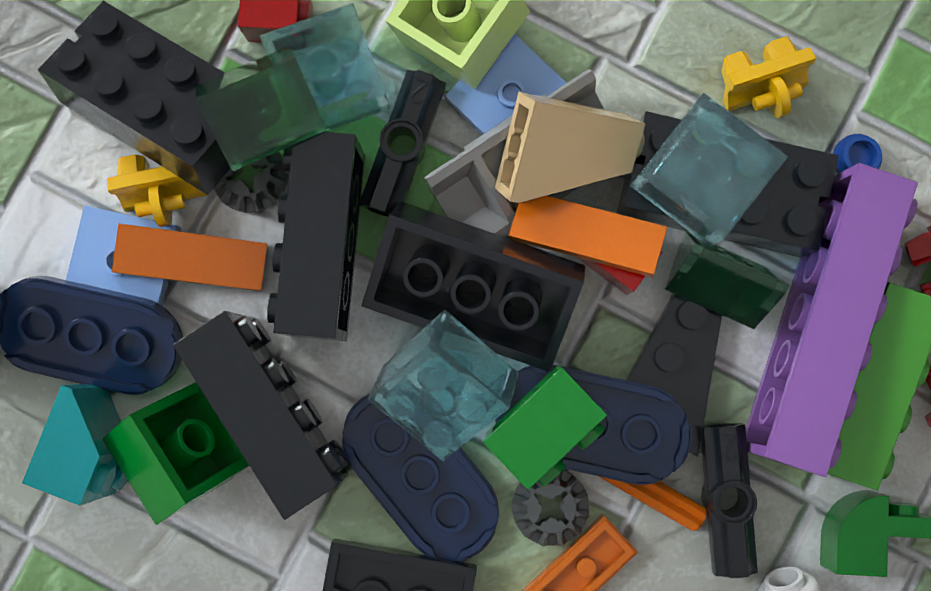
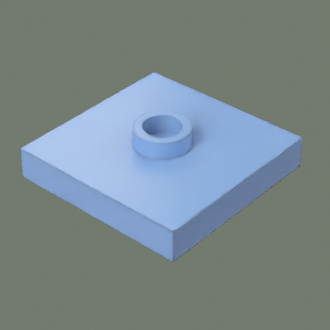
[445,34,566,135]
[66,205,181,306]

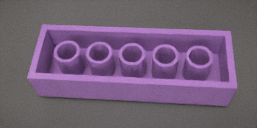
[746,163,918,477]

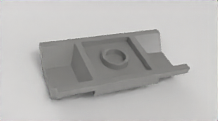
[424,69,605,237]

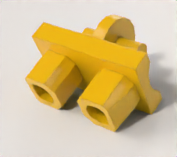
[721,36,816,118]
[107,154,209,227]

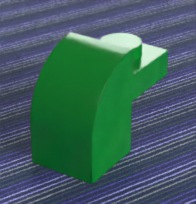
[820,490,931,577]

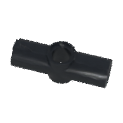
[359,69,446,217]
[700,423,758,578]

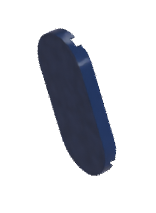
[0,276,183,395]
[495,365,692,485]
[342,389,499,562]

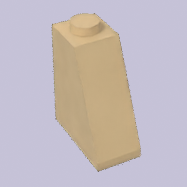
[495,92,646,203]

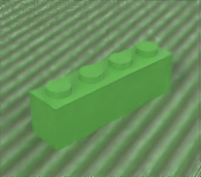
[827,282,931,491]

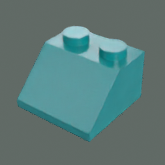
[22,384,128,506]

